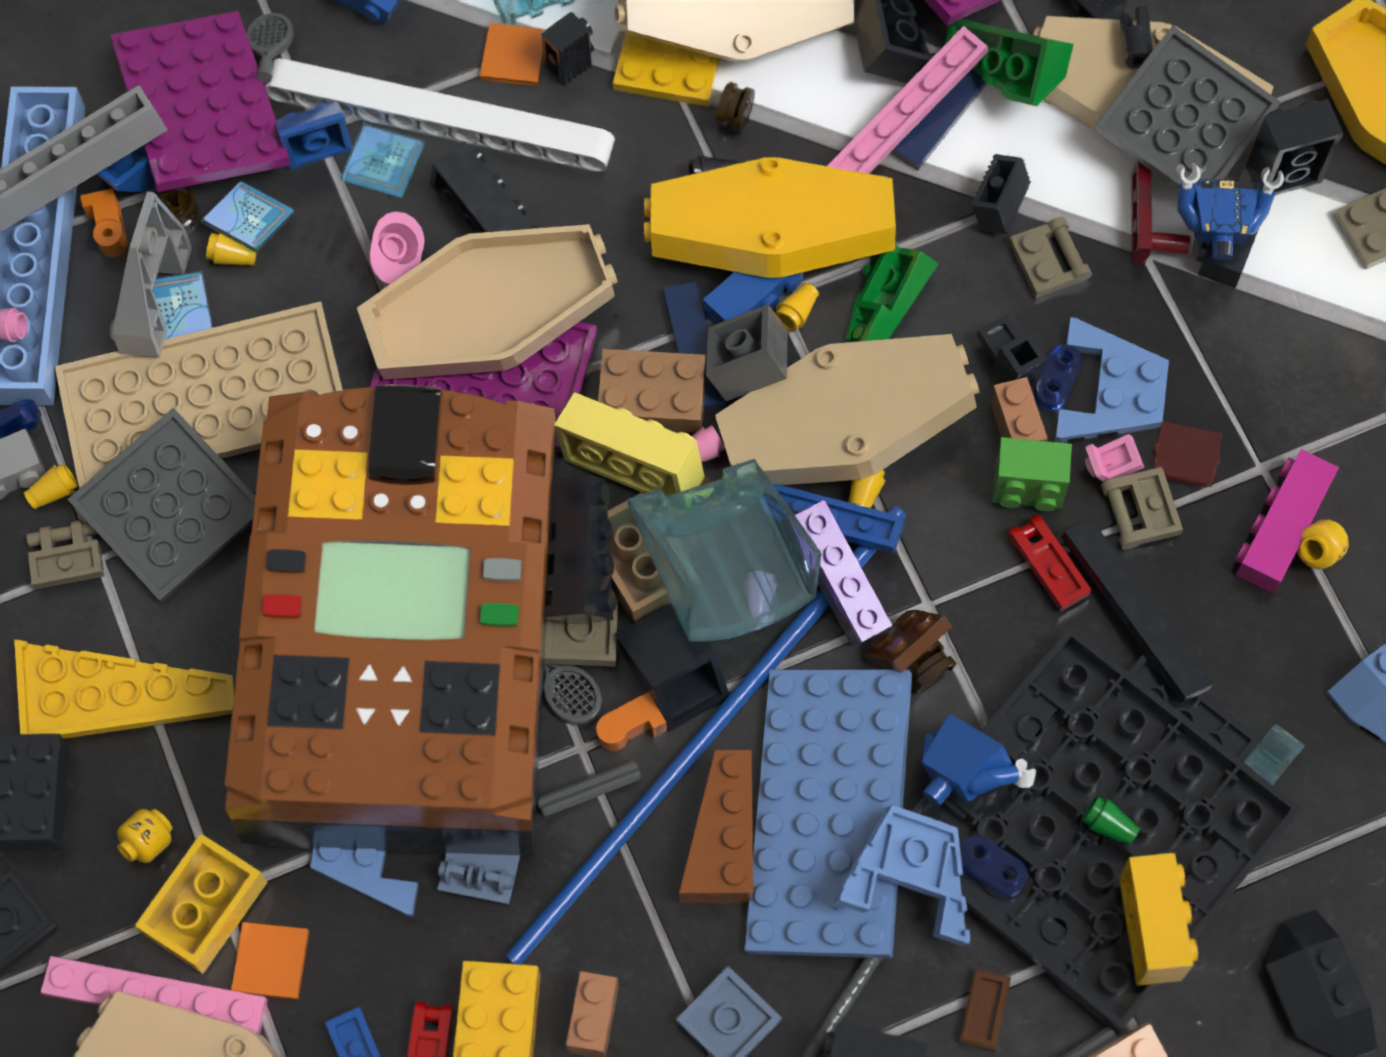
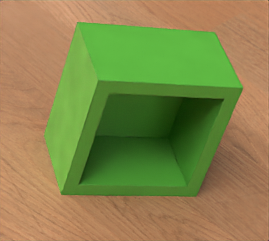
[992,437,1072,511]

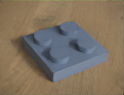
[676,966,782,1057]

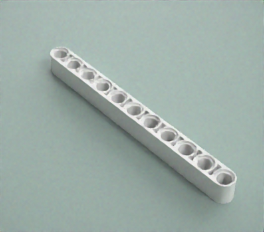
[264,58,615,172]

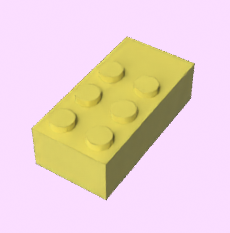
[555,392,705,510]

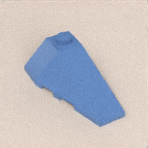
[1326,644,1386,745]

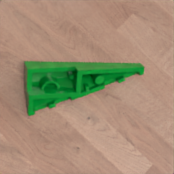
[845,244,939,342]

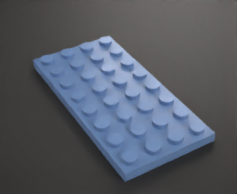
[745,670,912,958]

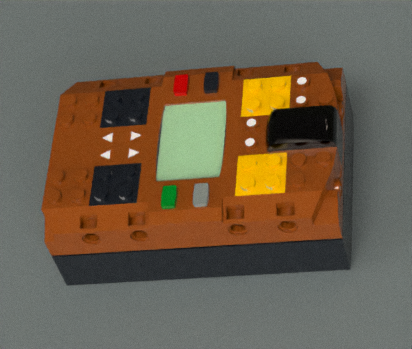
[225,385,557,855]

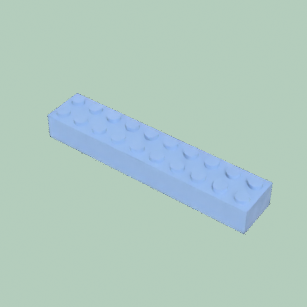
[0,87,85,405]

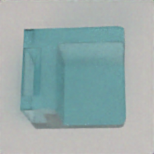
[1244,724,1305,785]

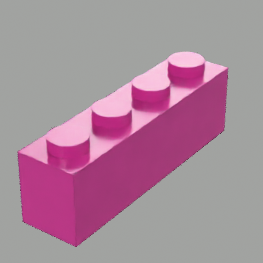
[1235,449,1339,594]

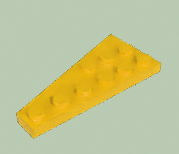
[14,639,235,739]

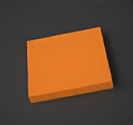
[480,23,546,86]
[231,922,309,1000]

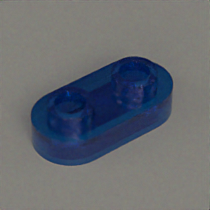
[1035,344,1082,410]
[0,399,42,439]
[960,835,1028,897]

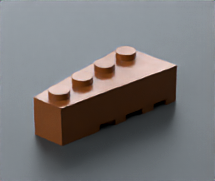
[679,750,753,904]

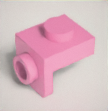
[1085,434,1144,482]

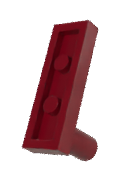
[1131,161,1191,264]

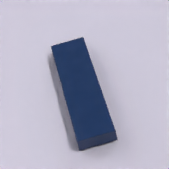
[892,69,988,171]
[663,281,725,411]

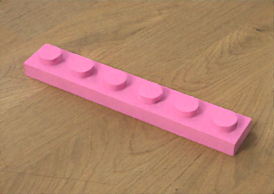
[828,26,988,174]
[40,957,268,1034]

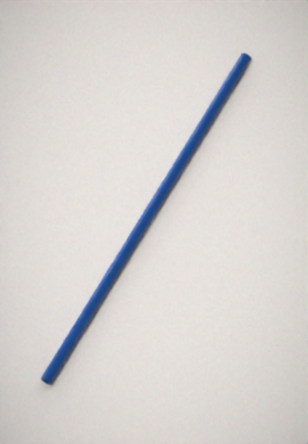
[504,505,906,965]

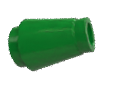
[1082,796,1140,846]

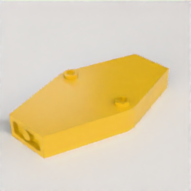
[1306,0,1386,165]
[644,157,896,278]

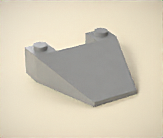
[110,192,192,357]

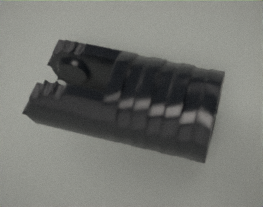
[1119,5,1154,69]

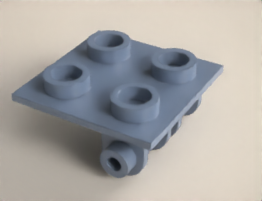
[438,853,520,904]

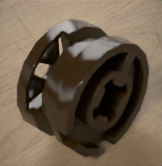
[715,81,755,133]
[152,186,199,231]
[905,641,957,694]

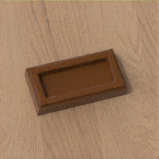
[958,969,1011,1052]

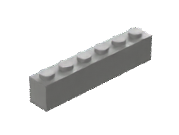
[0,85,168,232]

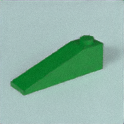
[945,19,1074,106]

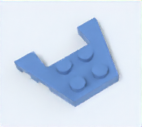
[1055,317,1169,443]
[833,805,970,946]
[310,847,419,917]

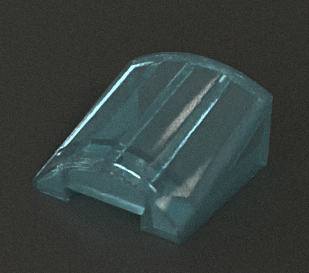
[628,459,822,641]

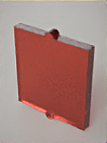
[1153,421,1222,487]

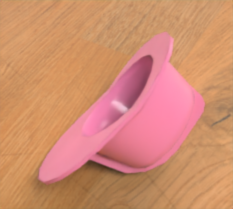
[369,212,424,285]

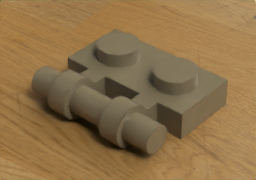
[27,520,105,590]

